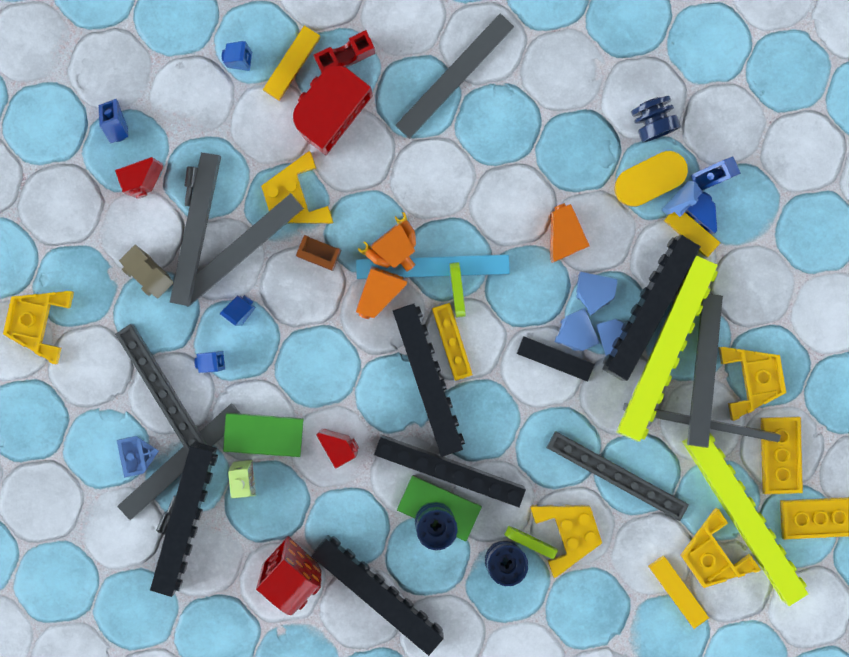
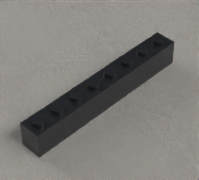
[602,235,701,381]
[392,303,465,457]
[374,434,526,508]
[150,441,218,597]
[311,535,444,656]

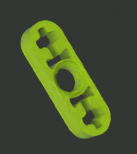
[449,262,466,318]
[504,526,558,559]

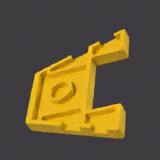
[261,151,334,224]
[3,291,74,365]
[718,347,786,421]
[530,505,602,578]
[680,508,761,588]

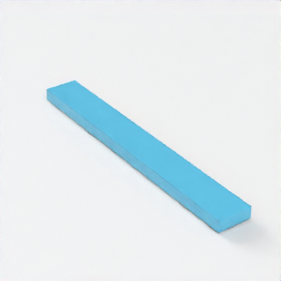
[356,255,510,279]

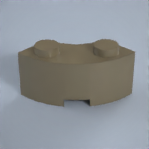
[119,244,174,299]

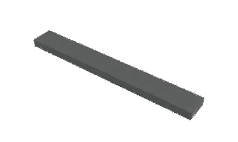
[395,13,514,139]
[170,152,221,306]
[187,193,304,307]
[687,294,723,448]
[115,324,207,452]
[117,403,241,520]
[623,403,781,442]
[546,431,689,521]

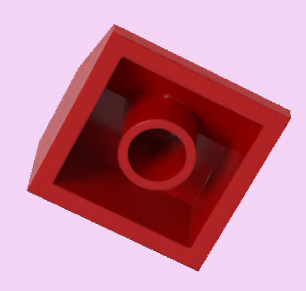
[115,157,164,199]
[316,429,359,469]

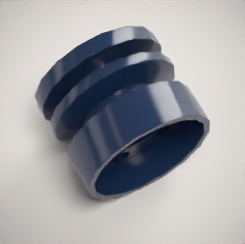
[631,96,681,143]
[415,502,458,551]
[485,541,528,586]

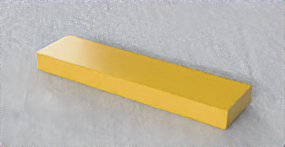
[262,25,321,101]
[432,303,473,381]
[648,555,709,629]

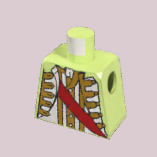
[228,460,256,498]

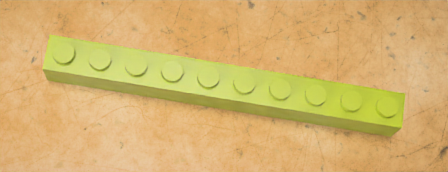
[616,256,718,442]
[682,433,808,606]

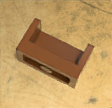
[296,235,342,271]

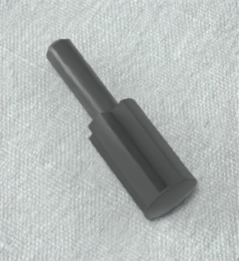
[184,166,198,206]
[156,496,176,534]

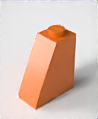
[550,203,589,263]
[356,266,408,319]

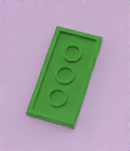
[223,413,304,457]
[397,475,482,541]

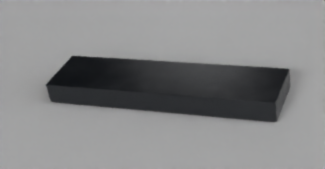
[516,336,595,382]

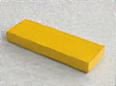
[663,212,720,258]

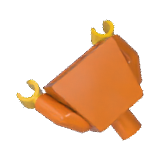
[358,212,416,272]

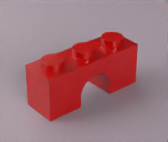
[313,30,375,73]

